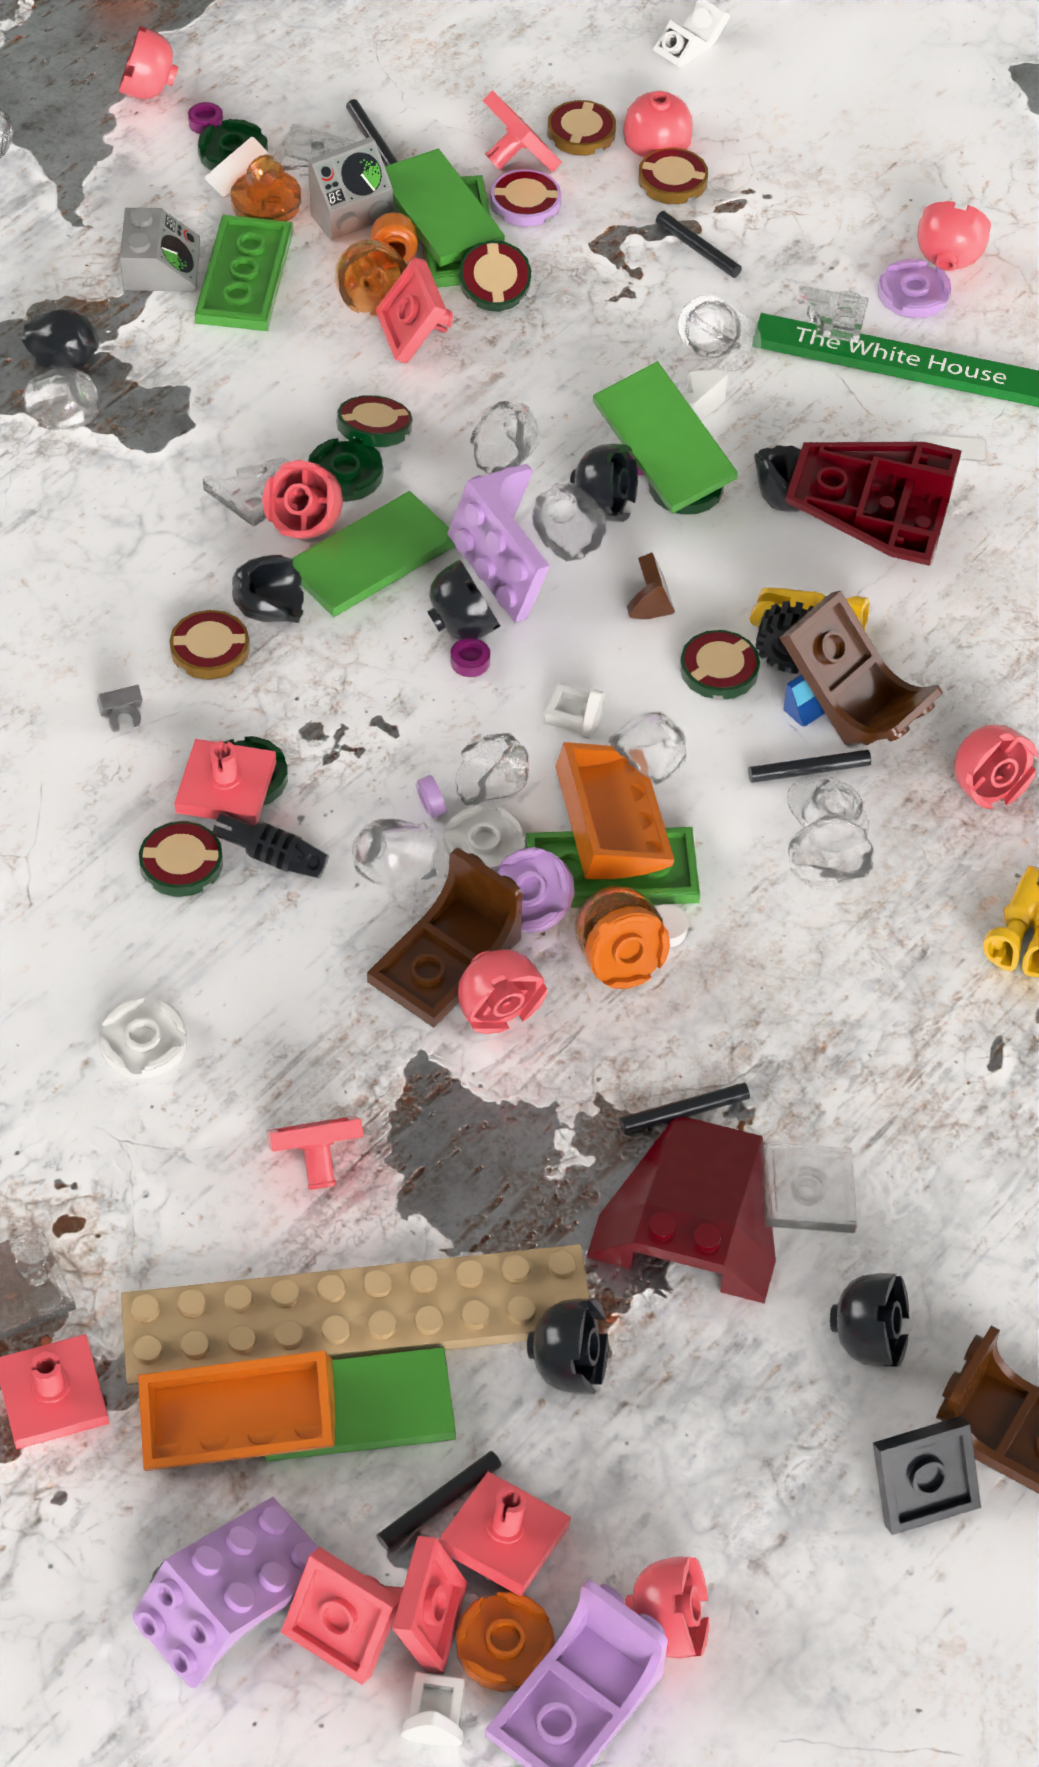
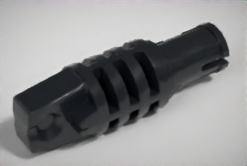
[212,811,329,878]

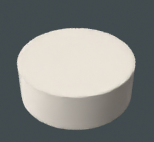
[650,904,688,947]

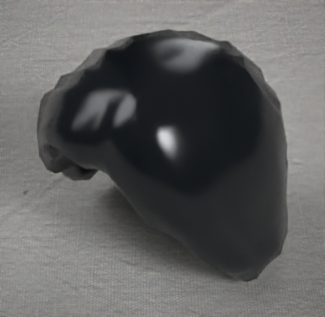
[22,308,99,371]
[754,445,801,512]
[232,555,304,623]

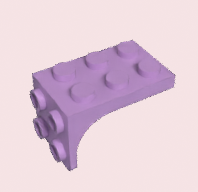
[447,464,550,623]
[133,1497,319,1688]
[485,1580,668,1767]

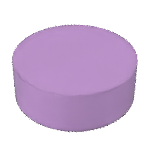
[416,775,447,818]

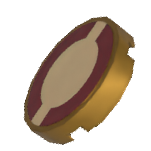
[547,100,616,156]
[638,148,708,204]
[169,610,250,680]

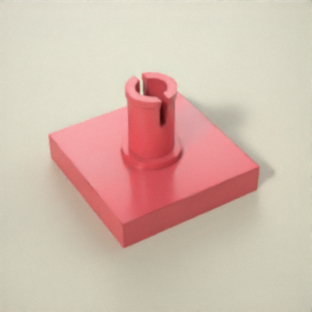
[482,90,562,173]
[375,257,453,363]
[174,739,276,825]
[266,1116,364,1190]
[0,1334,109,1449]
[439,1471,571,1597]
[379,1536,468,1674]
[281,1547,400,1685]

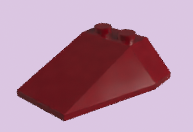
[785,442,962,566]
[587,1116,776,1304]

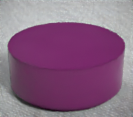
[188,102,223,134]
[450,638,490,677]

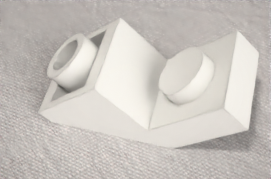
[653,0,730,67]
[681,369,728,422]

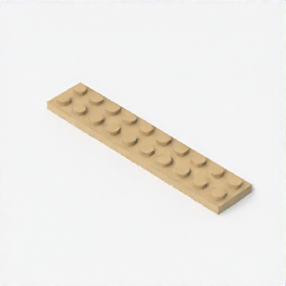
[121,1244,590,1384]

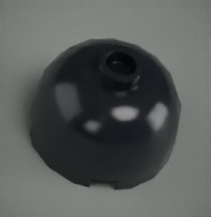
[570,444,638,522]
[427,559,501,639]
[830,1273,909,1367]
[527,1299,608,1394]

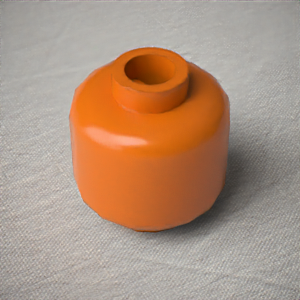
[370,212,418,267]

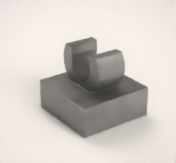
[97,684,143,732]

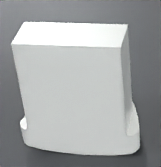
[544,684,605,738]
[401,1672,465,1746]

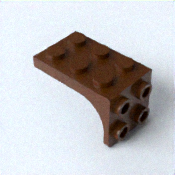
[779,591,943,745]
[367,848,522,1028]
[936,1325,1039,1494]

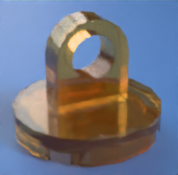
[231,154,302,221]

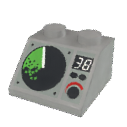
[308,136,394,241]
[120,207,200,291]

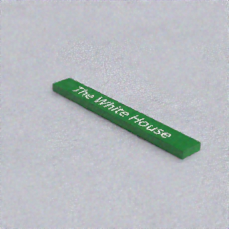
[752,313,1039,407]

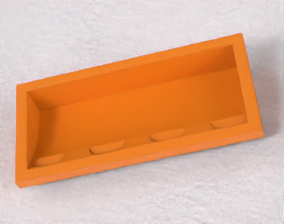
[555,742,674,880]
[138,1350,335,1471]

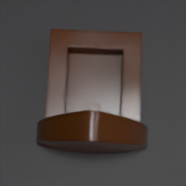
[627,552,675,619]

